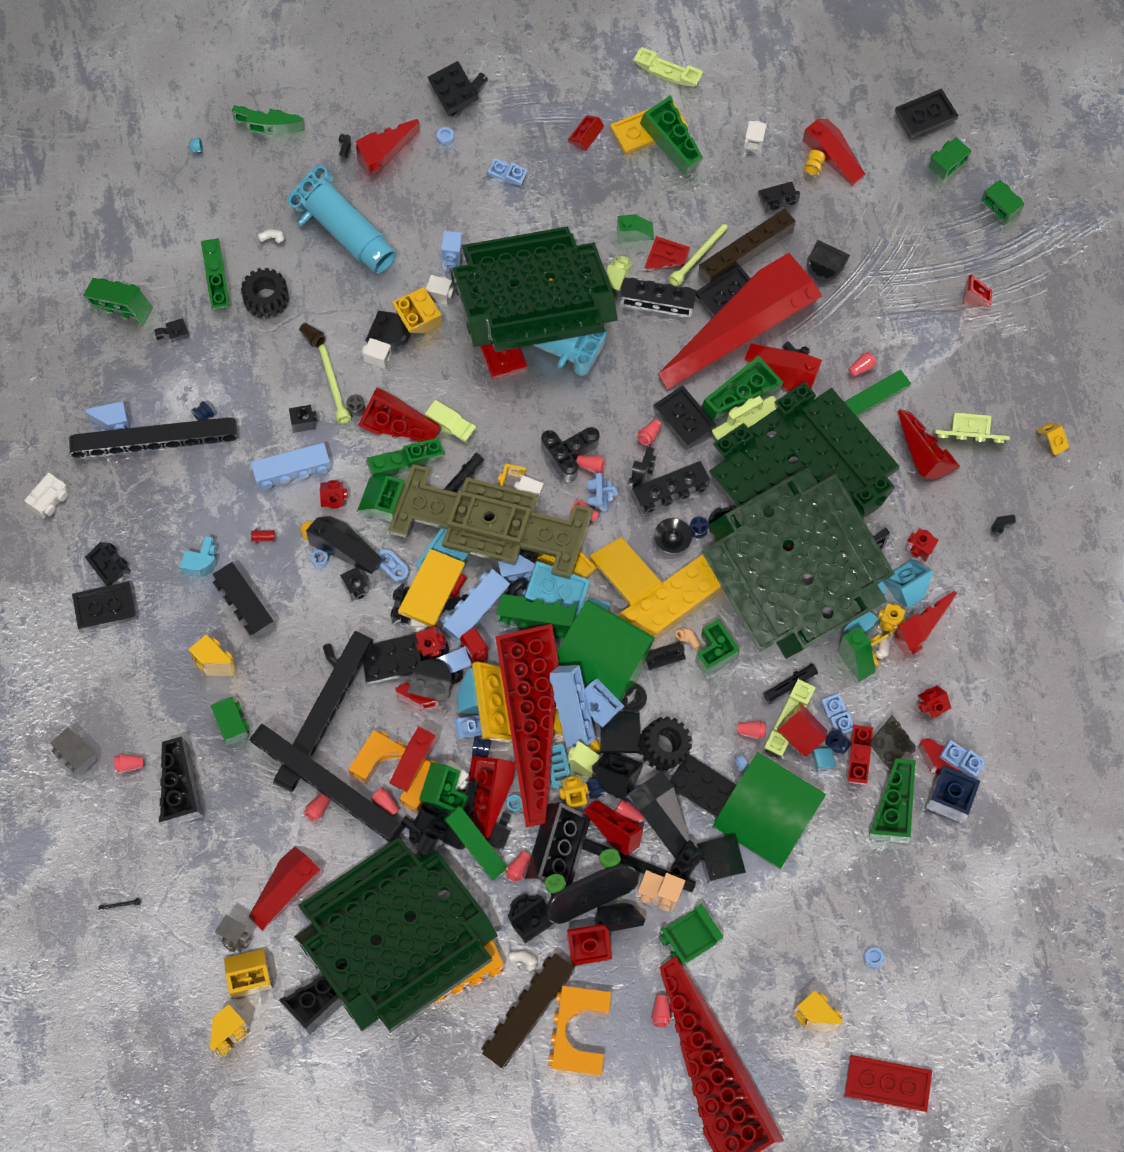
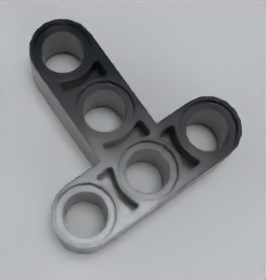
[541,427,600,482]
[414,804,465,856]

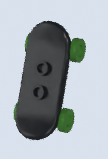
[544,849,639,924]

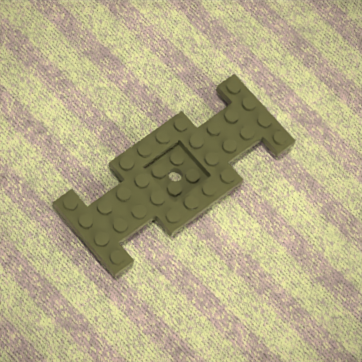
[388,464,593,579]

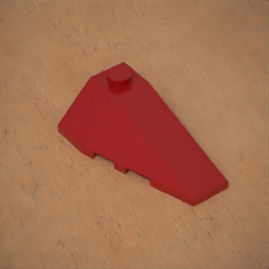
[248,846,322,931]

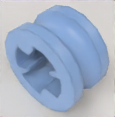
[311,549,329,569]

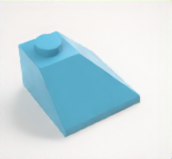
[883,559,933,608]
[457,668,479,715]

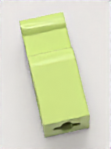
[425,400,476,443]

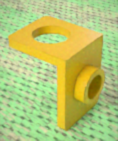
[1036,422,1069,455]
[498,464,526,486]
[870,633,891,666]

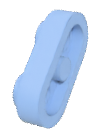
[378,550,409,583]

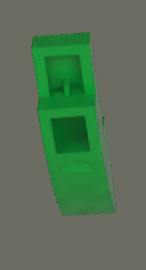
[232,105,305,135]
[201,238,230,310]
[366,438,445,477]

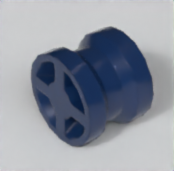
[191,401,214,421]
[689,516,709,540]
[825,730,850,755]
[472,737,491,758]
[586,778,608,799]

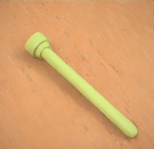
[668,224,728,287]
[319,345,352,424]

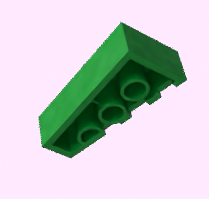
[640,95,702,176]
[701,356,783,421]
[496,594,577,640]
[870,759,916,844]

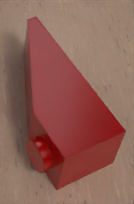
[389,726,437,793]
[584,800,643,856]

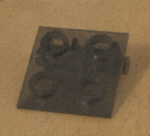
[869,715,916,771]

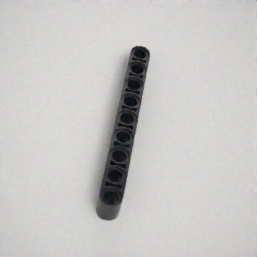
[69,418,238,458]
[273,631,374,793]
[249,723,405,842]

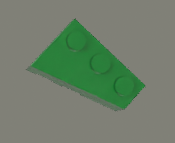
[83,278,153,325]

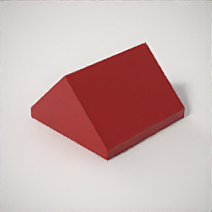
[777,703,827,758]
[566,924,612,966]

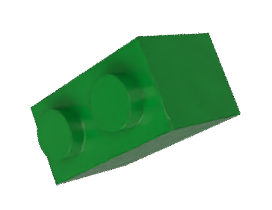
[929,137,971,180]
[981,180,1025,224]
[210,697,250,746]

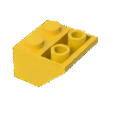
[392,287,442,333]
[188,634,237,676]
[224,949,273,999]
[792,991,843,1032]
[210,1004,249,1058]

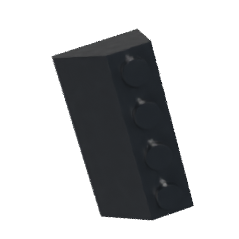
[524,802,591,888]

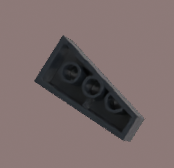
[159,736,204,828]
[279,962,348,1035]

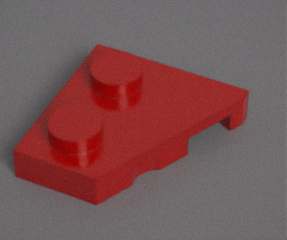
[644,236,690,270]

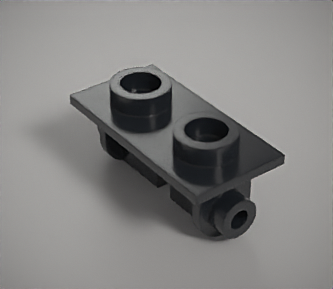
[390,583,410,626]
[646,642,686,671]

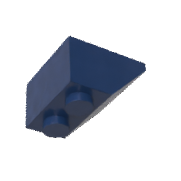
[926,766,980,823]

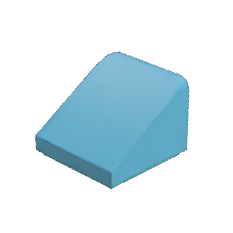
[812,748,836,772]

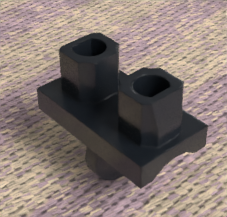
[670,840,705,879]

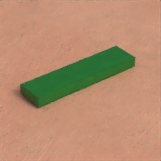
[844,369,911,417]
[444,806,507,881]

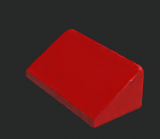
[568,115,604,151]

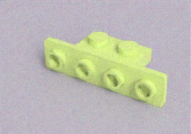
[712,396,777,441]
[933,412,1010,443]

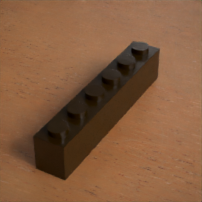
[698,208,796,285]
[481,953,575,1071]

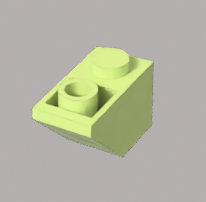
[606,256,634,291]
[568,741,599,779]

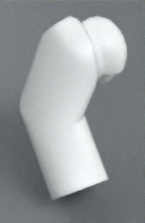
[257,229,285,243]
[874,631,891,659]
[509,951,538,971]

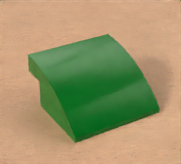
[557,599,655,703]
[712,752,826,870]

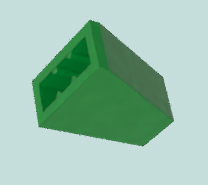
[838,626,875,682]

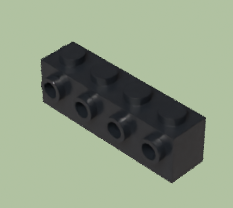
[212,562,276,640]

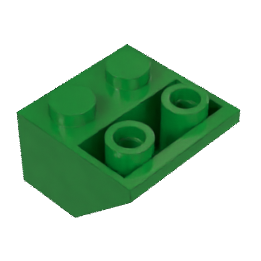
[357,475,405,522]

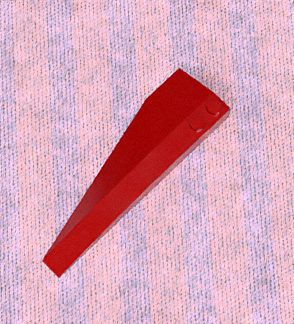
[658,253,822,390]
[495,624,559,828]
[659,957,784,1152]

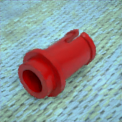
[251,529,275,544]
[450,573,467,597]

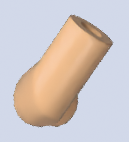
[675,628,702,651]

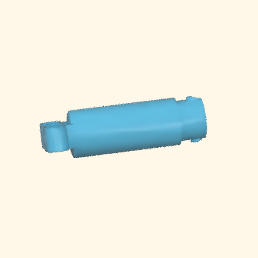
[287,165,397,274]
[532,327,607,376]

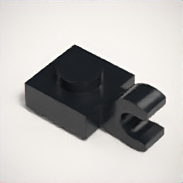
[154,318,189,342]
[486,812,511,850]

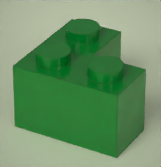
[695,619,740,677]
[419,762,468,812]

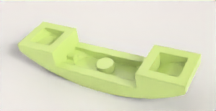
[633,47,704,87]
[764,679,816,757]

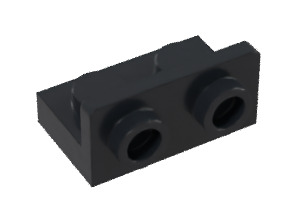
[758,181,800,212]
[85,542,131,586]

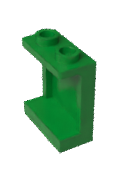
[659,903,724,966]

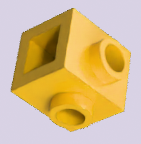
[878,603,907,634]
[558,776,588,808]

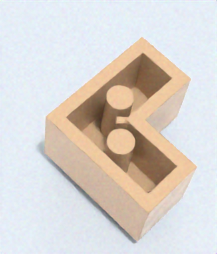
[636,870,685,912]

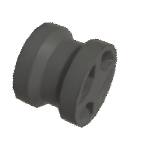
[346,394,366,418]

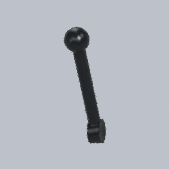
[98,898,141,911]

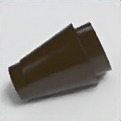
[299,323,326,348]

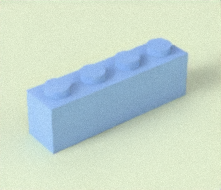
[251,443,331,489]
[441,569,510,644]
[550,665,596,747]

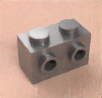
[50,727,98,775]
[215,915,252,953]

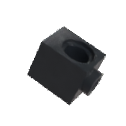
[289,405,318,433]
[340,567,369,601]

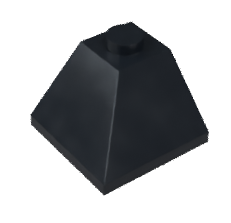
[592,753,644,799]
[696,834,746,883]

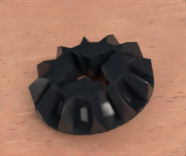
[622,684,647,713]

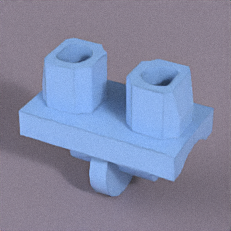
[587,473,618,512]
[453,716,482,739]

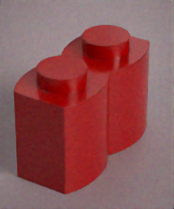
[460,628,489,664]

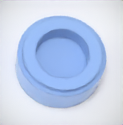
[436,127,454,146]
[734,754,749,774]
[863,947,885,968]

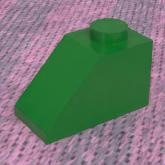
[617,214,654,242]

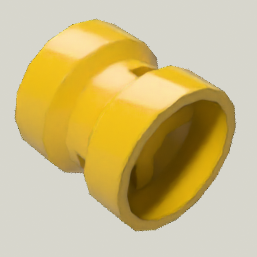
[803,150,826,175]

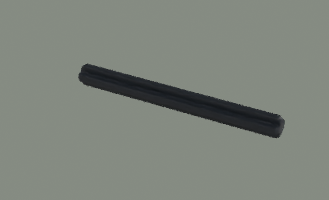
[582,839,696,892]

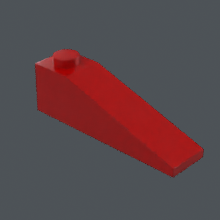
[355,119,420,176]
[802,119,865,186]
[744,343,822,393]
[358,387,441,441]
[898,409,960,480]
[892,591,957,657]
[469,756,516,839]

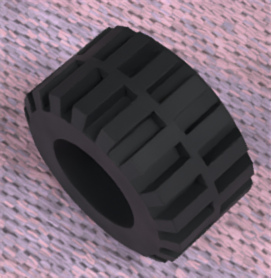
[241,268,289,319]
[638,716,692,771]

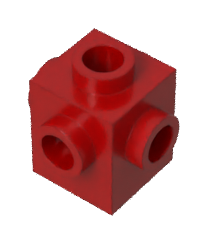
[320,480,348,509]
[906,528,939,561]
[415,626,446,658]
[917,685,951,719]

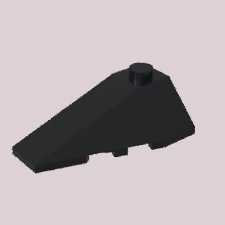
[306,516,383,574]
[628,771,690,859]

